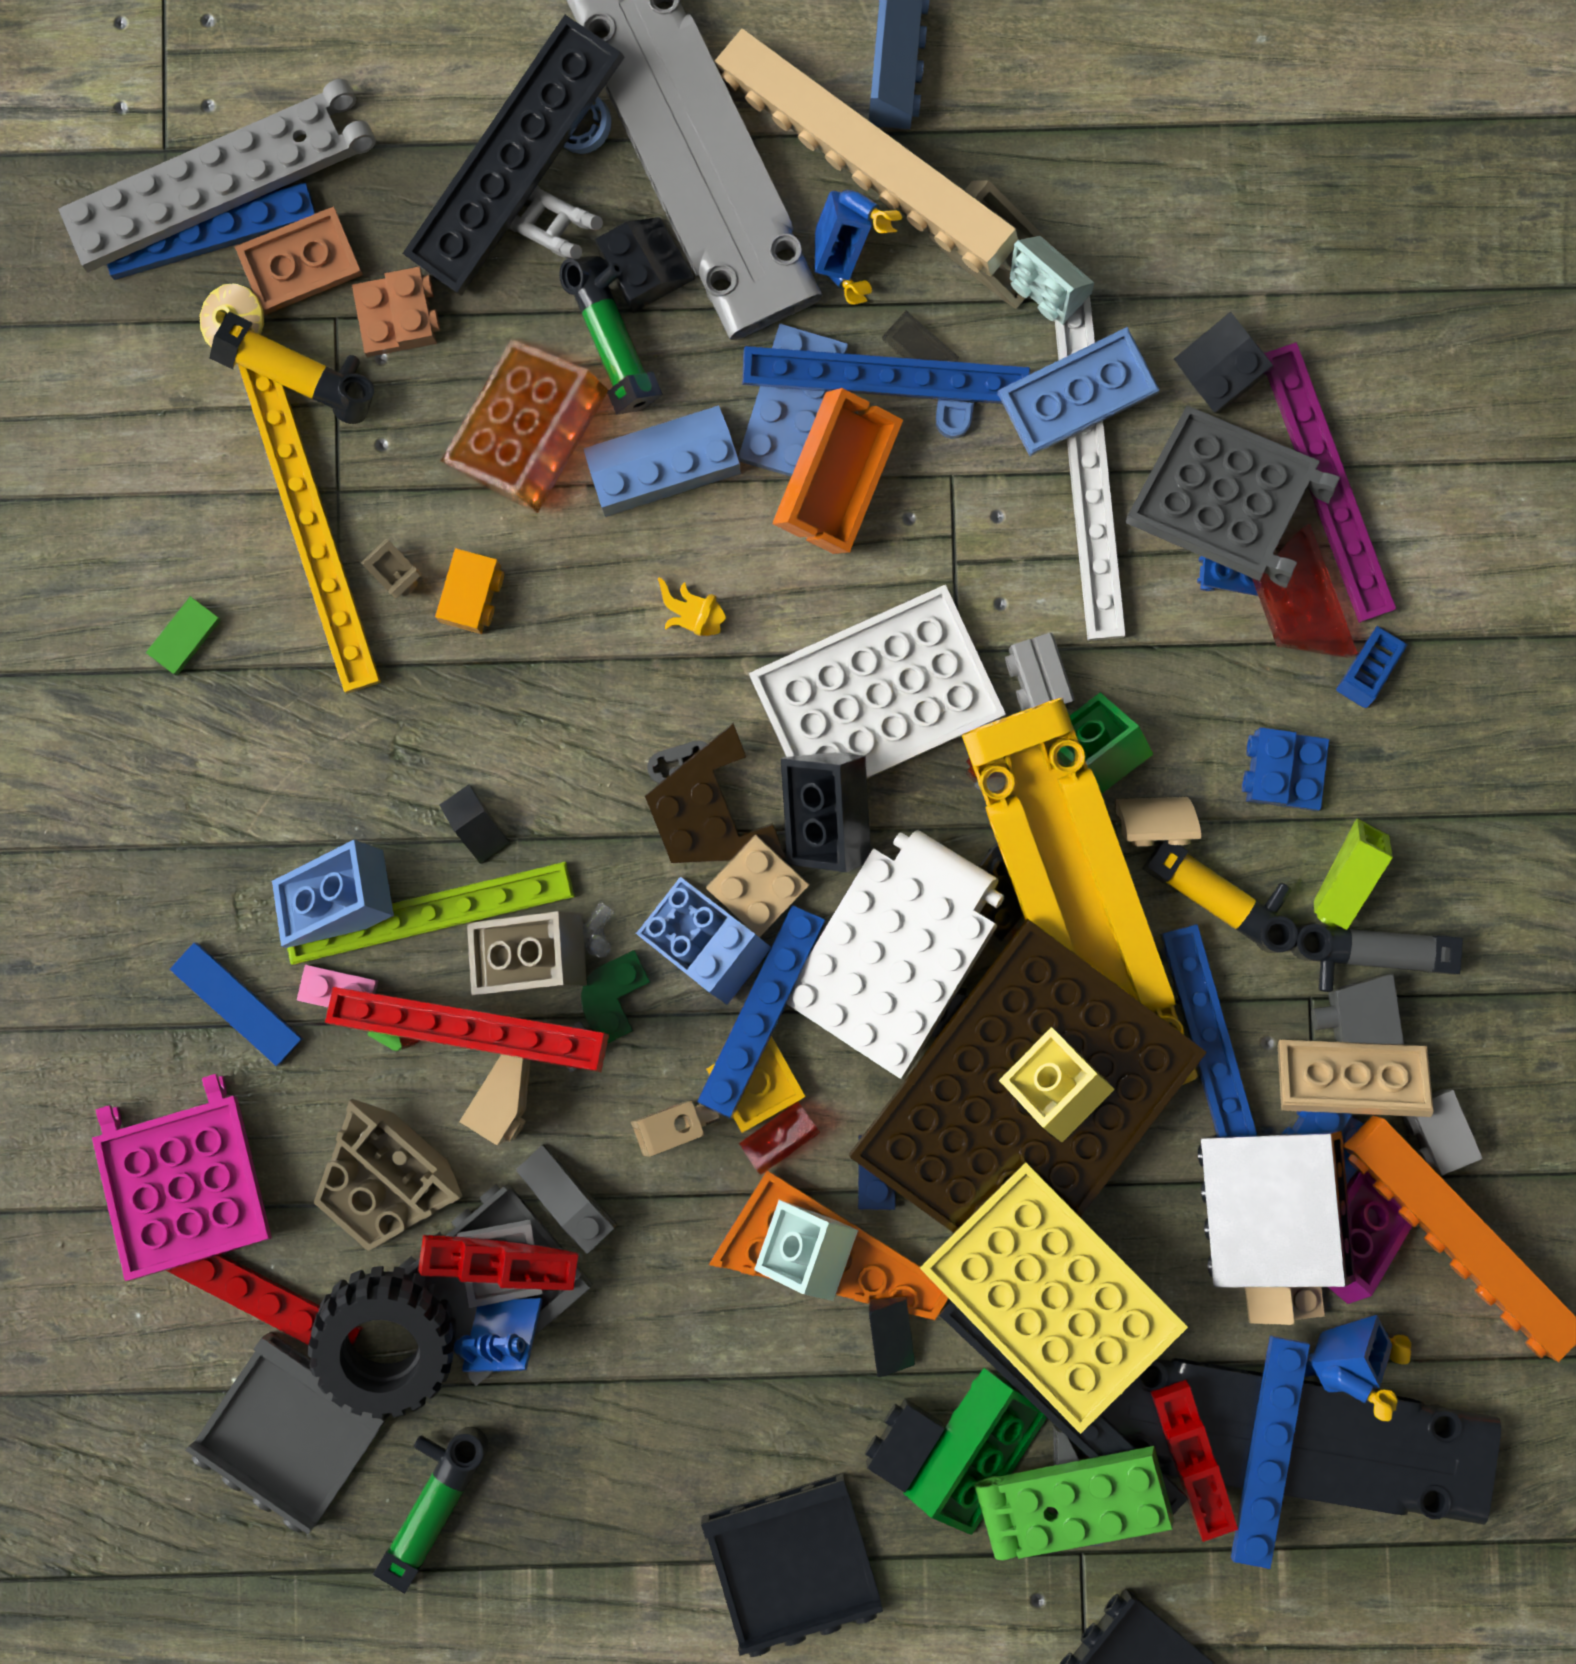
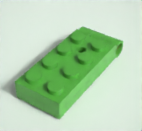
[975,1446,1174,1560]

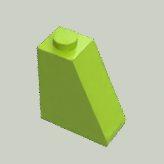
[1314,819,1393,930]

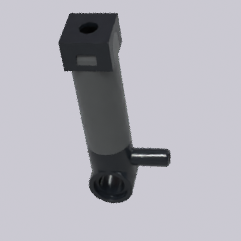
[1290,924,1463,992]

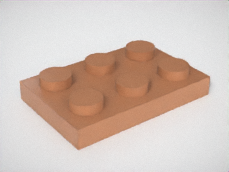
[235,206,363,315]

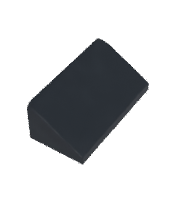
[869,1297,915,1377]

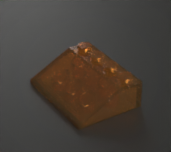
[440,339,608,513]

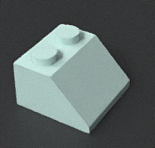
[754,1200,858,1301]

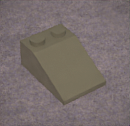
[928,180,1059,309]
[467,911,587,996]

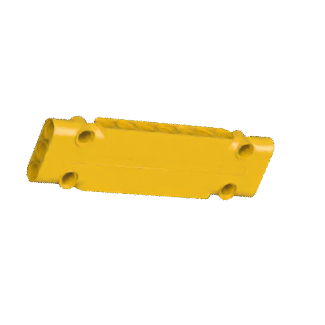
[961,698,1198,1085]

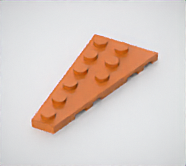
[709,1169,948,1320]

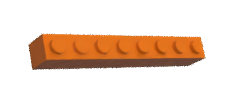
[1343,1115,1576,1362]

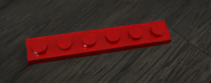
[166,1254,362,1346]

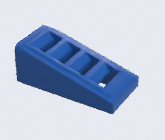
[1336,626,1408,708]

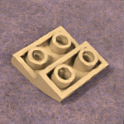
[1116,797,1201,847]

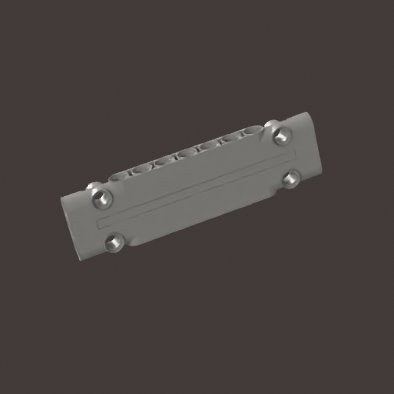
[566,0,823,340]

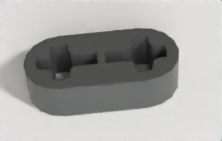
[647,741,707,784]

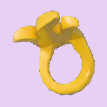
[658,577,726,636]

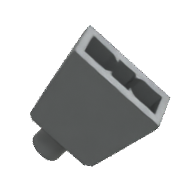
[1311,974,1404,1045]

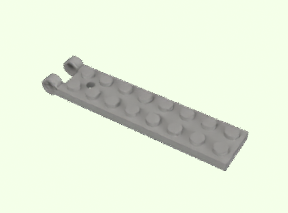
[58,79,376,273]

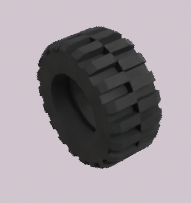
[308,1266,457,1419]

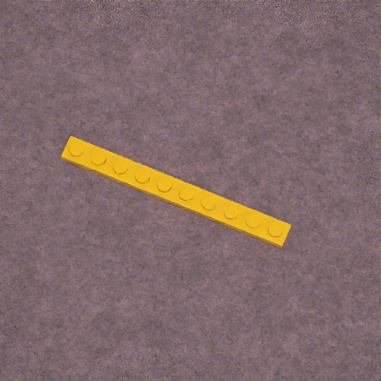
[238,364,381,694]

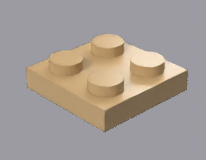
[706,835,809,938]

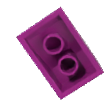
[1328,1171,1412,1304]

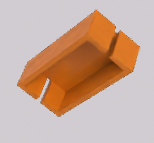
[772,388,903,554]

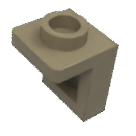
[361,538,421,599]

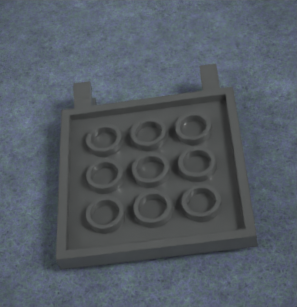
[1126,406,1340,588]

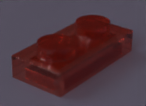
[739,1101,820,1175]

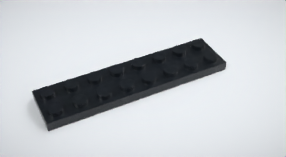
[402,14,625,296]

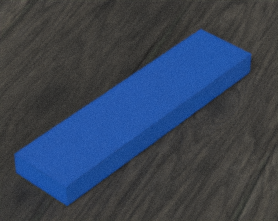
[169,942,303,1066]

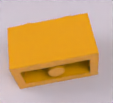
[435,548,504,634]

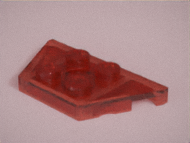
[1252,524,1358,658]

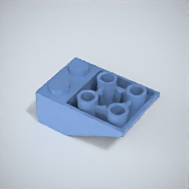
[636,877,772,1005]

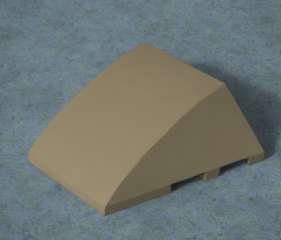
[314,1099,463,1251]

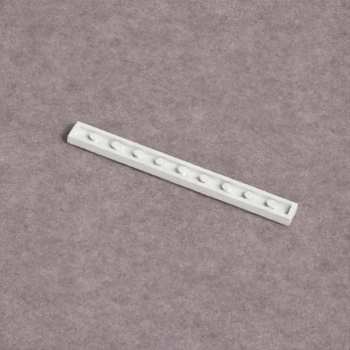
[1055,296,1125,641]

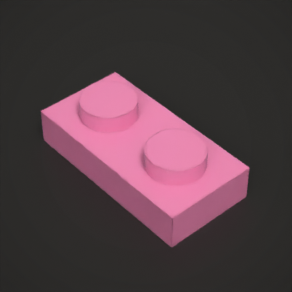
[297,965,378,1007]

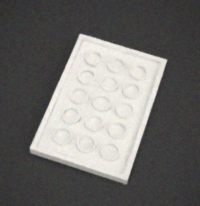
[749,584,1006,779]

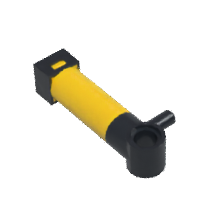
[209,312,374,424]
[1142,840,1298,953]

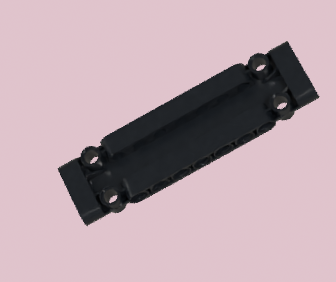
[1079,1358,1501,1525]

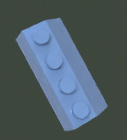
[869,0,929,129]
[583,405,741,517]

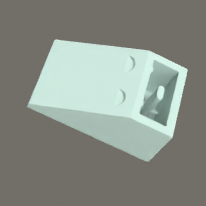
[1010,236,1094,325]

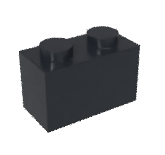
[864,1398,945,1493]

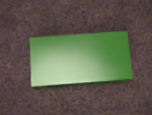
[146,596,221,676]

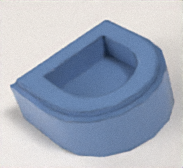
[935,399,974,439]

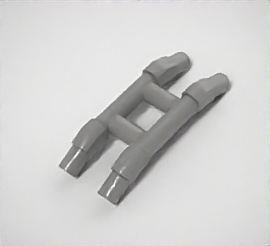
[508,186,603,259]

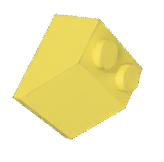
[999,1027,1115,1142]

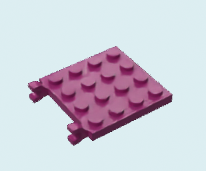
[92,1074,272,1281]

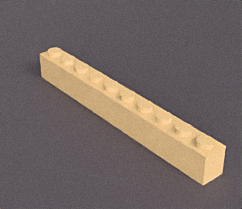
[715,29,1018,277]

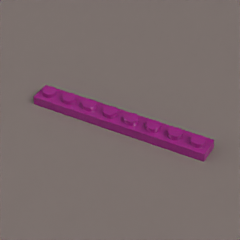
[1264,342,1396,623]

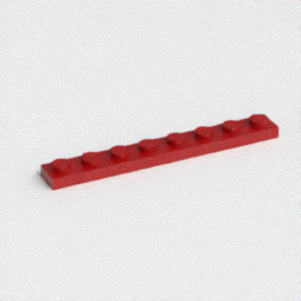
[325,987,609,1072]

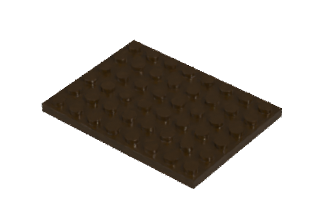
[849,918,1207,1233]

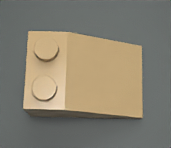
[459,1055,531,1145]

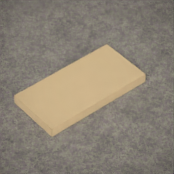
[1277,1040,1434,1117]

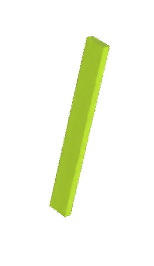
[287,862,575,965]

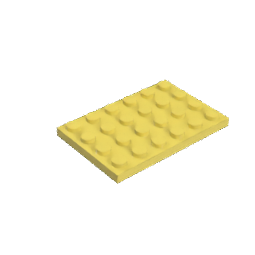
[920,1162,1188,1434]

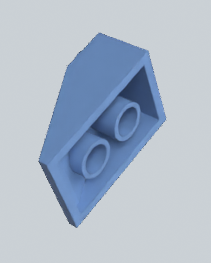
[272,840,394,948]

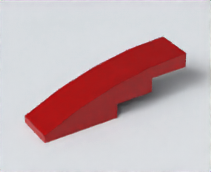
[418,1235,578,1290]
[1151,1380,1238,1542]

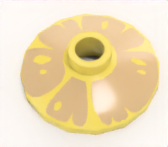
[200,284,264,347]

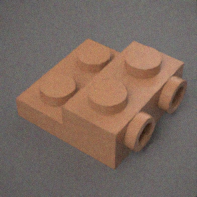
[352,267,440,357]

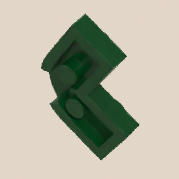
[581,950,651,1044]

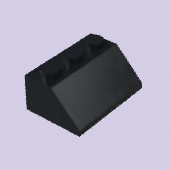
[781,752,871,872]

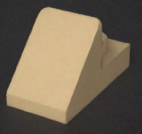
[1245,1287,1325,1325]

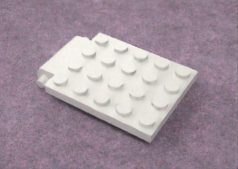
[787,830,1004,1079]

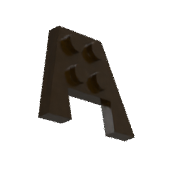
[645,722,786,863]

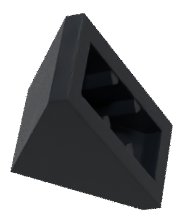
[440,784,511,864]

